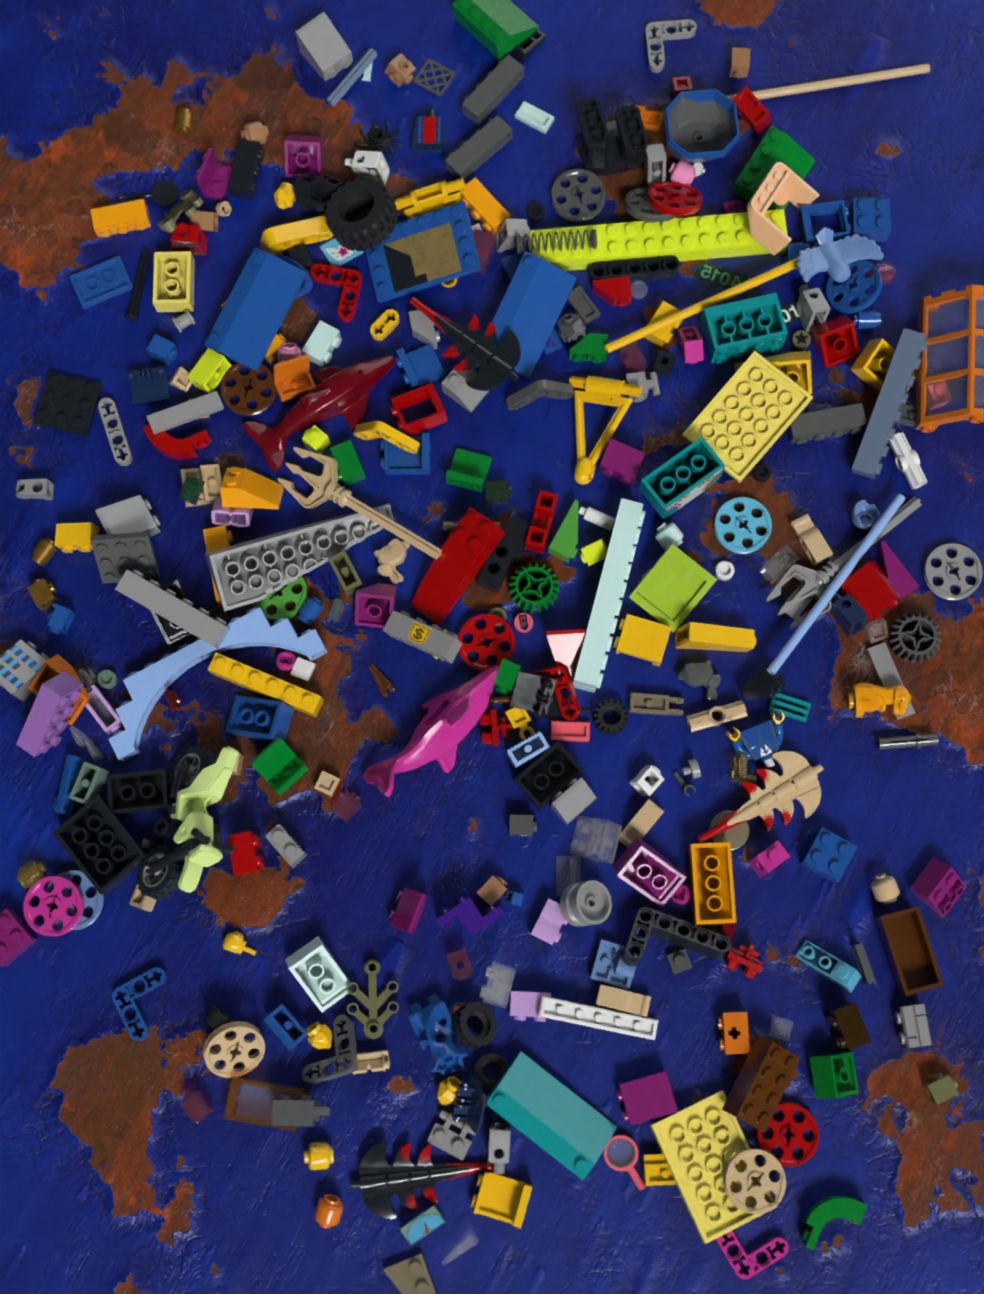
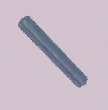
[327,48,377,106]

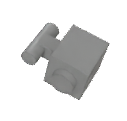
[625,371,660,402]

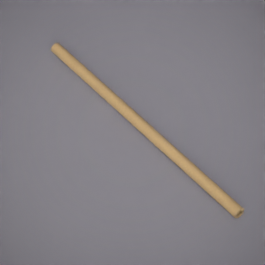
[727,64,930,101]

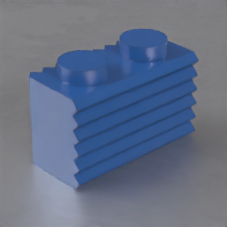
[264,1005,308,1051]

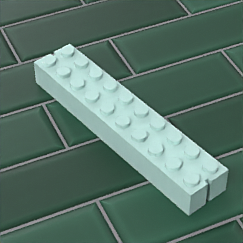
[573,498,646,693]

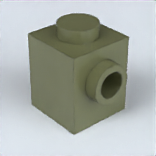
[923,1072,959,1105]

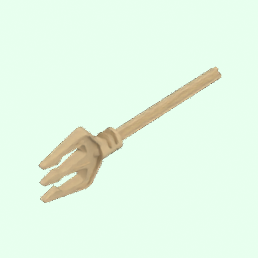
[278,447,442,560]

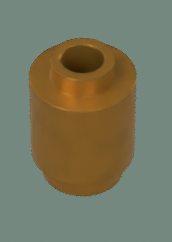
[175,108,194,137]
[30,537,57,566]

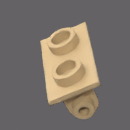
[349,1050,390,1075]

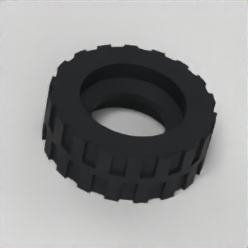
[451,1001,498,1049]

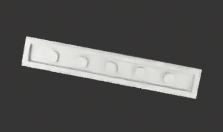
[537,996,658,1040]

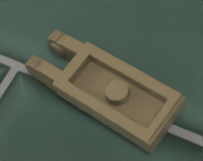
[629,693,684,716]

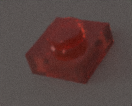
[164,689,182,713]

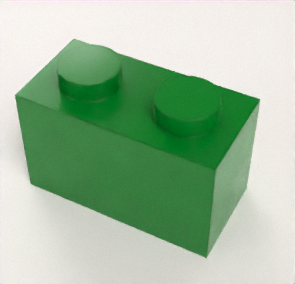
[329,440,366,487]

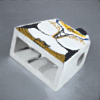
[345,151,390,186]

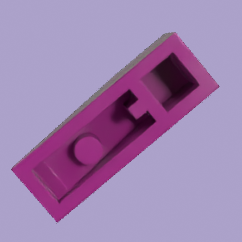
[877,541,919,602]

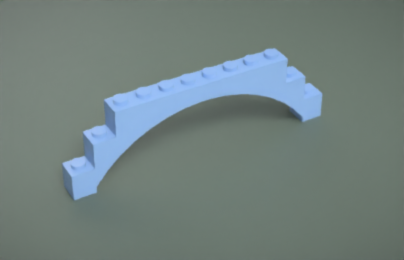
[108,608,328,762]

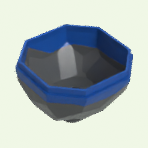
[663,89,740,163]

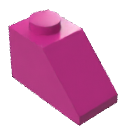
[678,326,704,364]

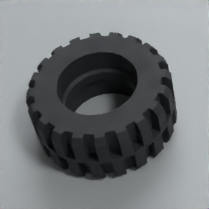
[325,178,398,251]

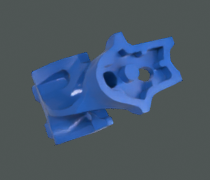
[408,994,468,1078]

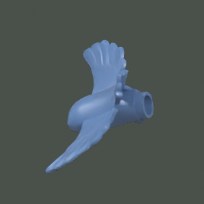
[797,227,884,282]

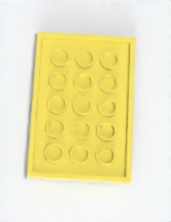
[682,351,813,483]
[650,1090,777,1244]

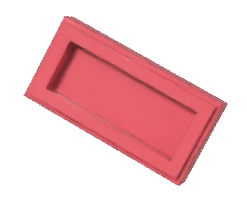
[551,721,590,742]

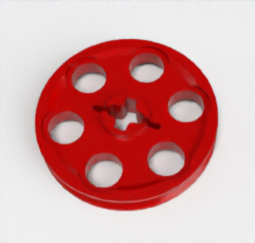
[647,181,703,216]
[458,614,515,672]
[756,1103,819,1167]

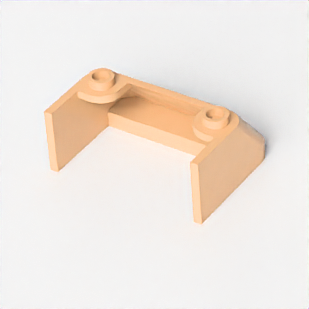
[747,162,820,255]

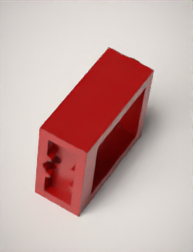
[733,86,773,137]
[390,383,448,436]

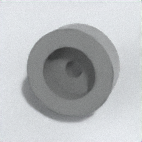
[682,758,701,779]

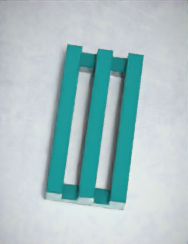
[768,693,811,723]

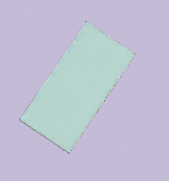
[515,101,555,134]

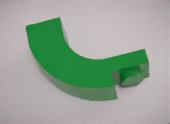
[802,1195,868,1250]

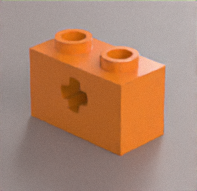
[717,1012,750,1054]

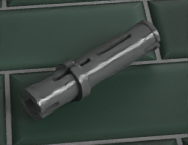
[877,733,939,750]

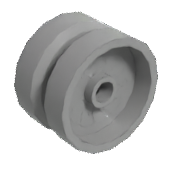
[560,880,612,927]

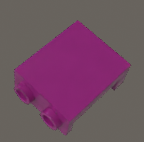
[616,1070,678,1126]

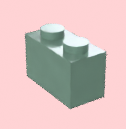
[69,762,110,805]

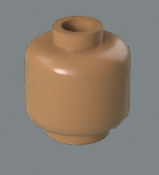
[241,121,269,145]

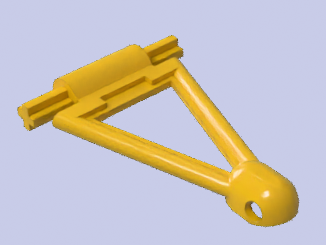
[395,178,466,288]
[569,375,642,485]

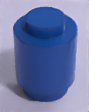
[852,310,881,329]
[297,597,324,626]

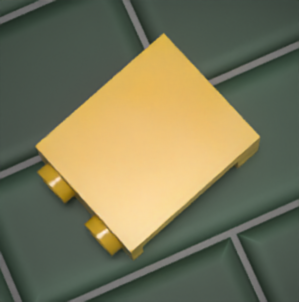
[613,614,672,667]
[471,1170,532,1228]

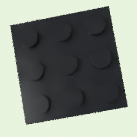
[33,372,103,437]

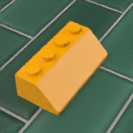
[688,842,736,925]

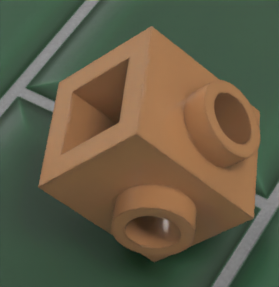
[384,53,416,88]

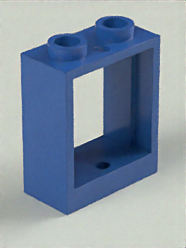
[798,200,852,246]

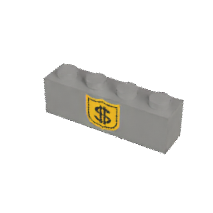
[383,610,463,664]

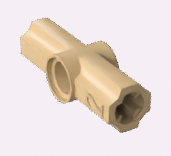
[686,700,747,733]

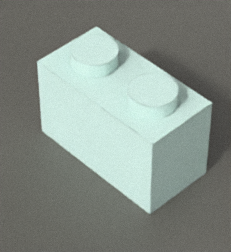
[302,320,342,368]

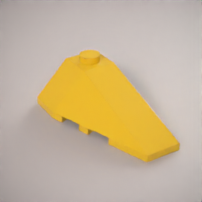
[735,351,812,394]

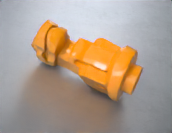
[847,683,911,718]

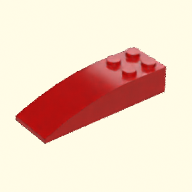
[410,507,505,626]

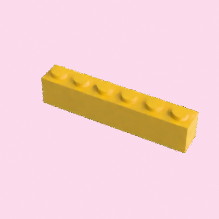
[208,653,324,718]

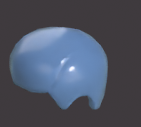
[851,500,880,530]

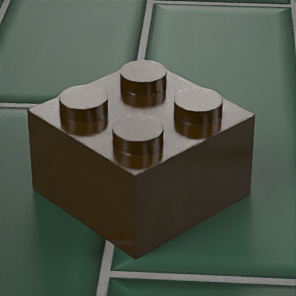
[825,1002,872,1051]

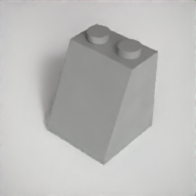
[295,12,353,81]
[95,495,161,537]

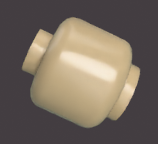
[870,873,900,904]

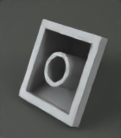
[441,369,490,413]

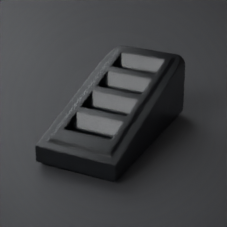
[510,30,547,63]

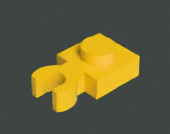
[505,708,534,740]

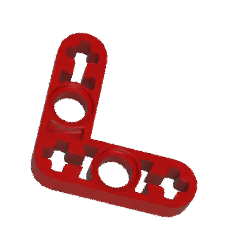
[310,264,363,322]
[515,665,581,721]

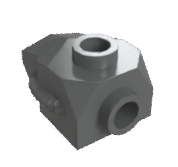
[556,313,586,343]

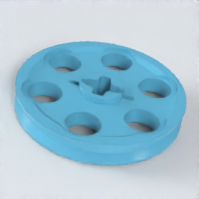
[714,497,772,554]

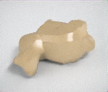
[374,538,410,584]

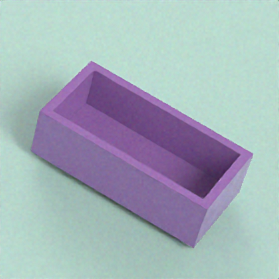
[16,671,83,757]

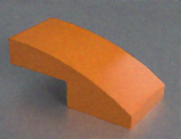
[635,105,664,132]

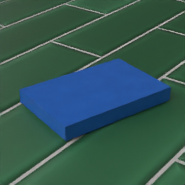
[69,255,133,309]

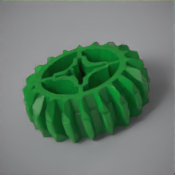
[509,562,560,613]

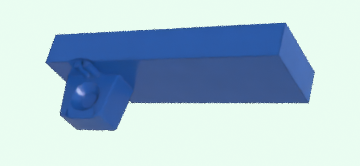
[52,755,86,816]

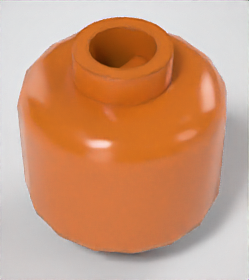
[314,1195,343,1229]

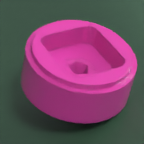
[276,651,296,671]
[671,884,692,904]

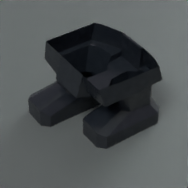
[575,97,649,176]

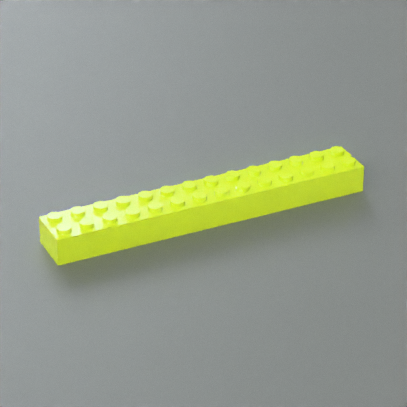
[529,209,788,271]

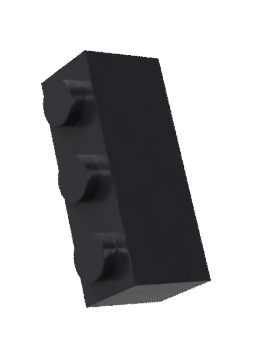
[228,140,264,200]

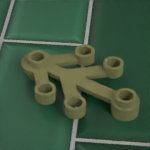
[157,189,203,233]
[346,959,399,1039]

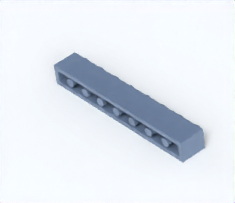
[852,328,928,479]

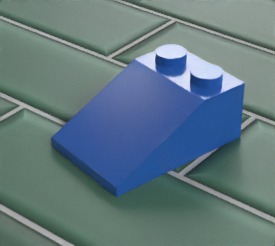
[225,695,294,743]

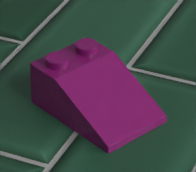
[612,837,687,907]

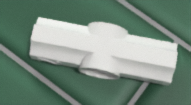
[888,432,928,489]

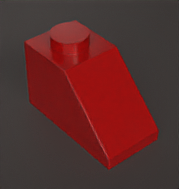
[592,276,632,307]

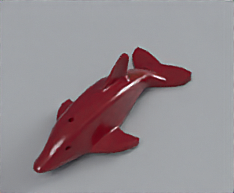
[243,355,395,471]

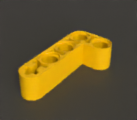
[260,216,333,255]

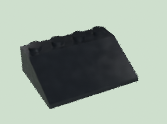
[53,795,147,894]

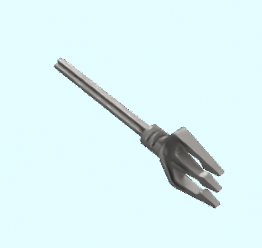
[765,497,922,630]

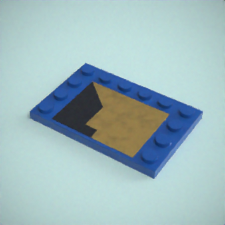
[365,201,482,303]

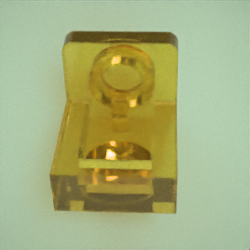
[730,754,757,785]

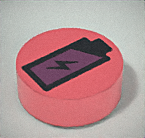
[514,613,533,633]

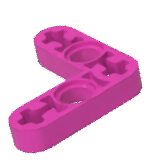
[716,1231,789,1279]

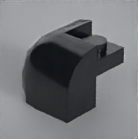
[294,172,346,212]

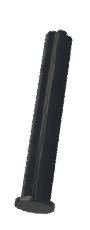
[124,251,152,322]

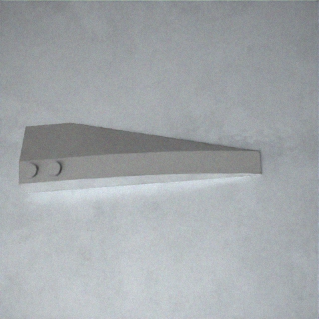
[205,504,394,611]

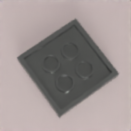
[90,531,160,584]

